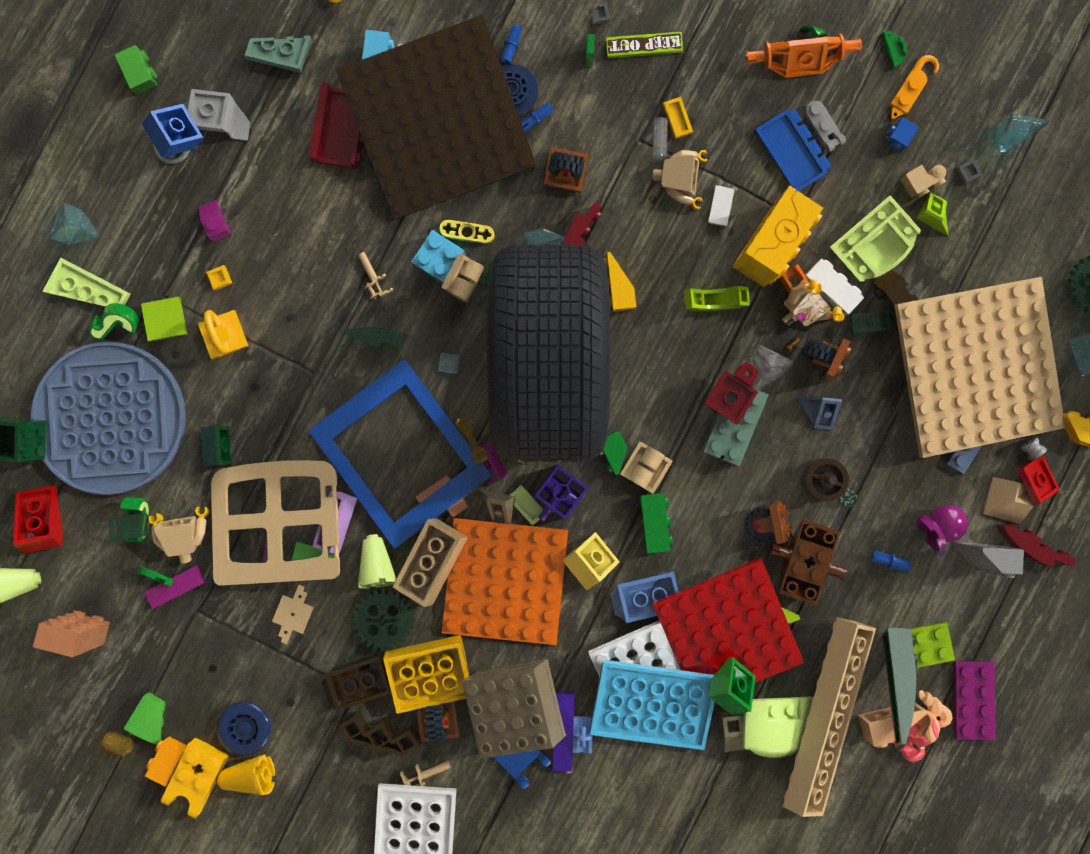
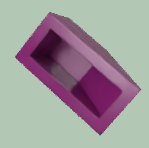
[199,200,232,242]

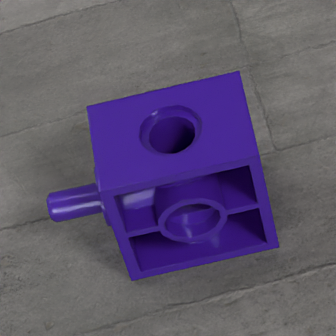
[535,465,589,521]

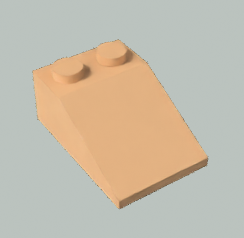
[858,703,927,748]

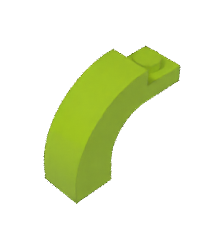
[684,286,750,311]

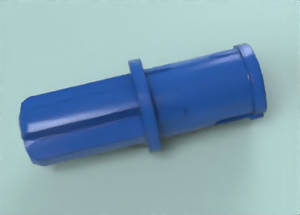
[500,25,522,64]
[521,102,553,134]
[871,551,911,573]

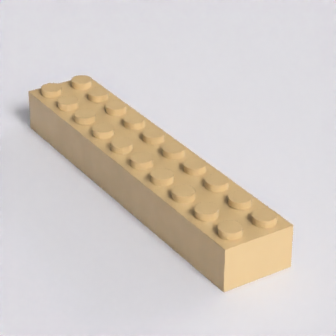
[783,617,876,817]

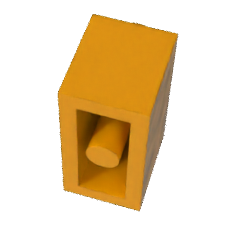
[145,736,187,787]

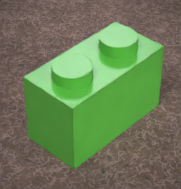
[115,45,158,95]

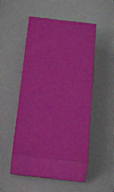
[144,565,206,609]

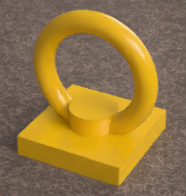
[198,310,248,360]

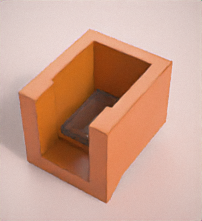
[779,264,809,294]

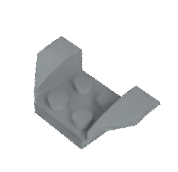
[184,89,250,141]

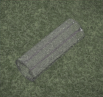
[653,117,668,159]

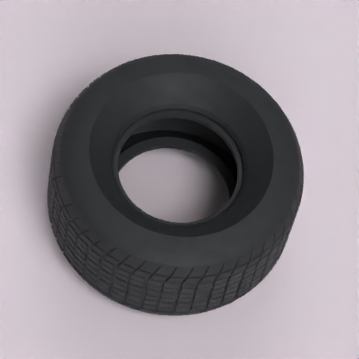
[487,244,610,462]

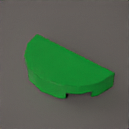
[881,31,907,70]
[137,566,173,586]

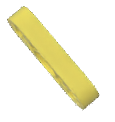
[440,220,495,245]

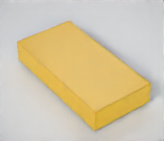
[662,97,693,140]

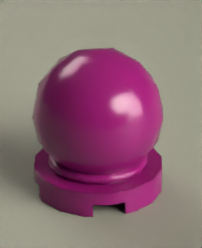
[916,504,969,551]

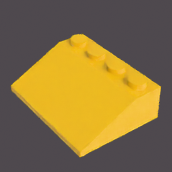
[383,635,469,713]

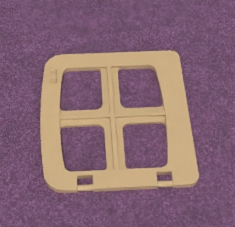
[211,460,340,585]

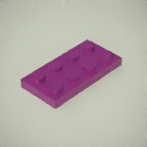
[953,661,995,740]

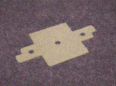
[272,585,313,644]

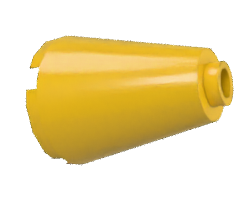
[217,755,275,795]

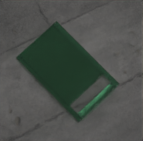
[108,513,151,542]

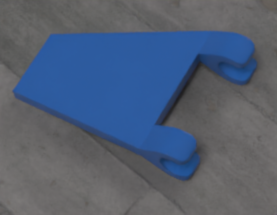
[494,750,551,789]

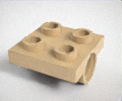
[441,253,484,303]
[620,441,673,494]

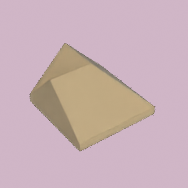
[982,477,1033,524]

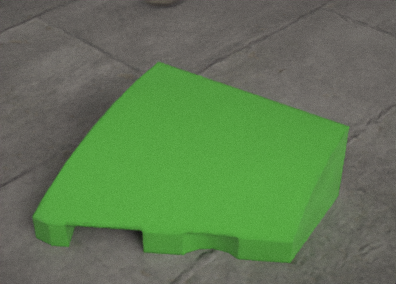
[124,692,165,745]

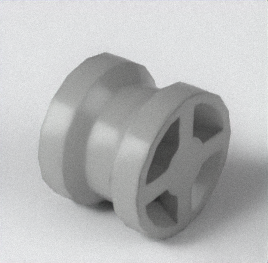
[1020,437,1047,461]

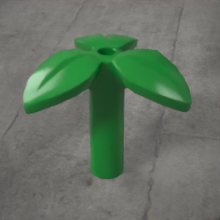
[799,25,830,39]

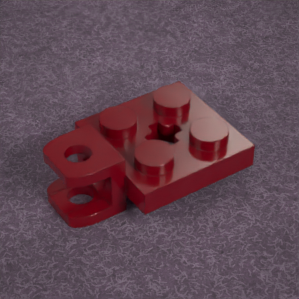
[703,362,759,425]

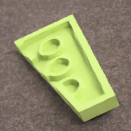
[43,258,130,307]

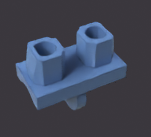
[573,716,592,753]

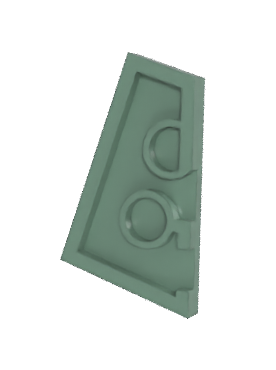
[245,36,312,73]

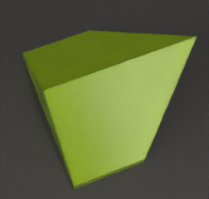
[916,192,949,236]

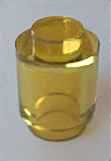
[101,732,134,757]

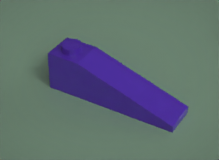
[553,692,574,771]

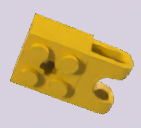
[161,738,230,819]

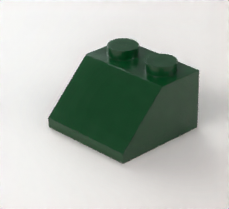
[199,425,231,466]

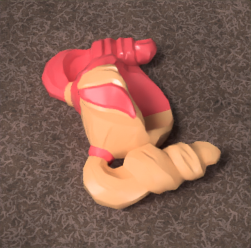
[892,690,953,762]

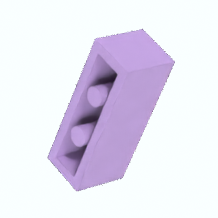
[312,491,357,553]

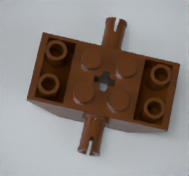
[769,519,847,605]

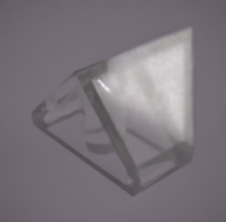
[750,344,793,390]

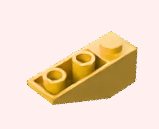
[604,252,636,312]

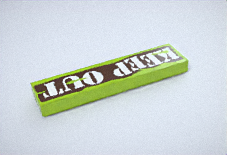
[606,32,683,58]

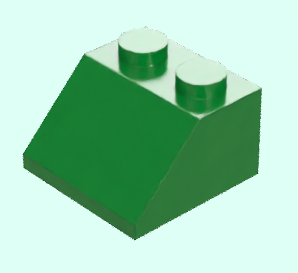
[708,658,755,715]

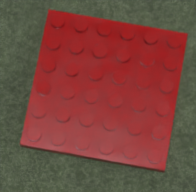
[652,558,804,683]

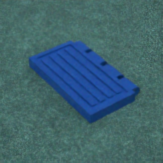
[754,109,832,191]

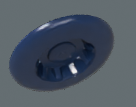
[501,64,538,115]
[217,702,271,756]

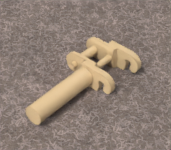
[358,252,394,300]
[400,761,451,786]

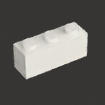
[805,259,864,316]

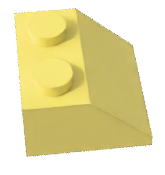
[562,532,619,590]

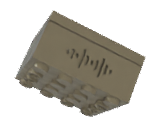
[462,659,566,759]

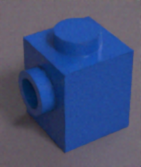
[885,117,919,152]

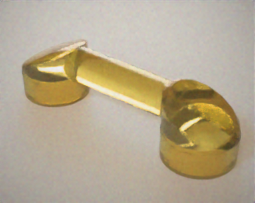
[456,417,488,464]

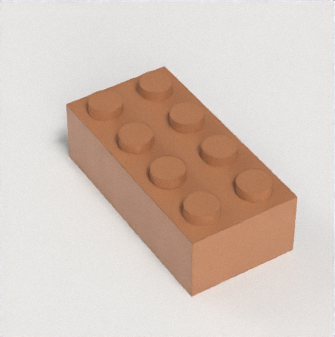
[33,611,110,657]

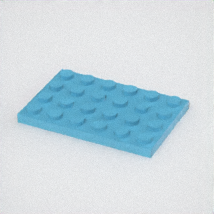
[590,660,714,750]

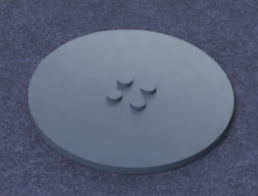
[31,342,186,495]

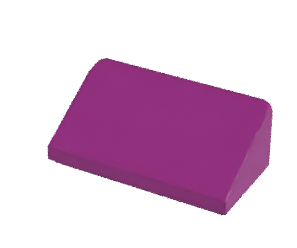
[474,442,508,486]

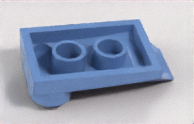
[610,571,679,623]

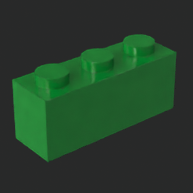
[639,493,673,554]

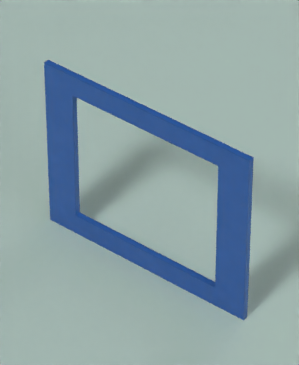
[309,359,492,549]

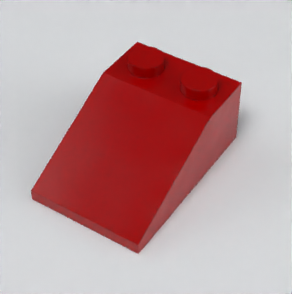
[13,486,63,553]

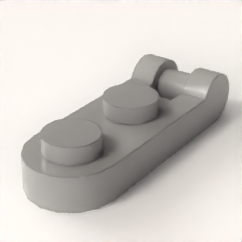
[805,101,846,152]

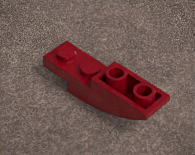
[564,201,602,247]
[997,522,1076,567]

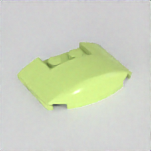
[830,195,921,281]
[743,697,813,758]

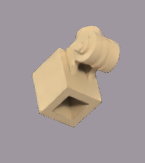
[900,165,946,198]

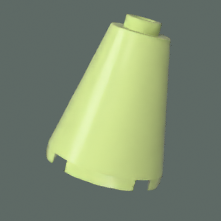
[358,534,397,589]
[0,568,41,603]

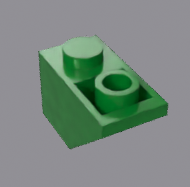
[600,430,628,475]

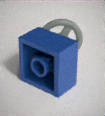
[142,104,203,164]

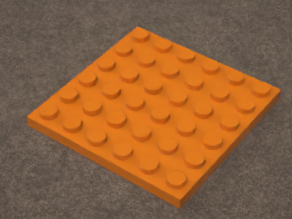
[442,518,568,645]

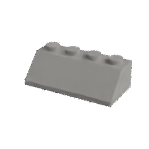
[953,542,1024,578]

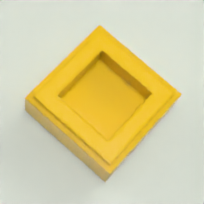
[206,265,233,290]

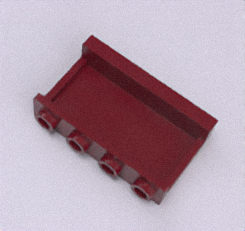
[309,82,364,169]

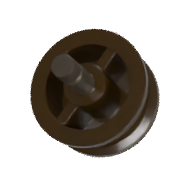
[802,458,849,501]

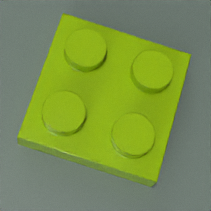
[909,621,955,668]

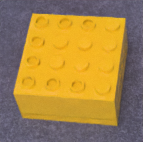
[732,186,823,288]

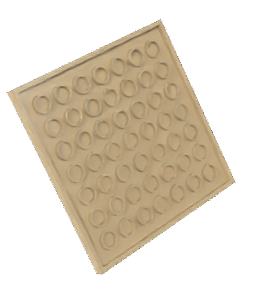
[894,277,1065,458]

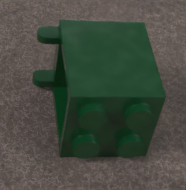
[0,417,47,462]

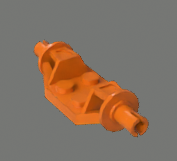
[746,33,862,78]

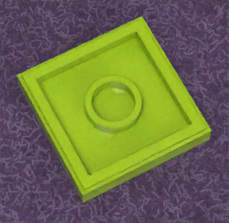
[141,297,187,342]

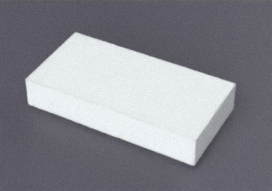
[708,185,734,227]

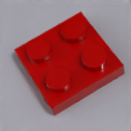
[1017,455,1060,505]

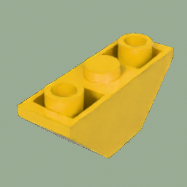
[1063,411,1090,447]

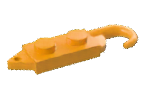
[889,55,939,120]

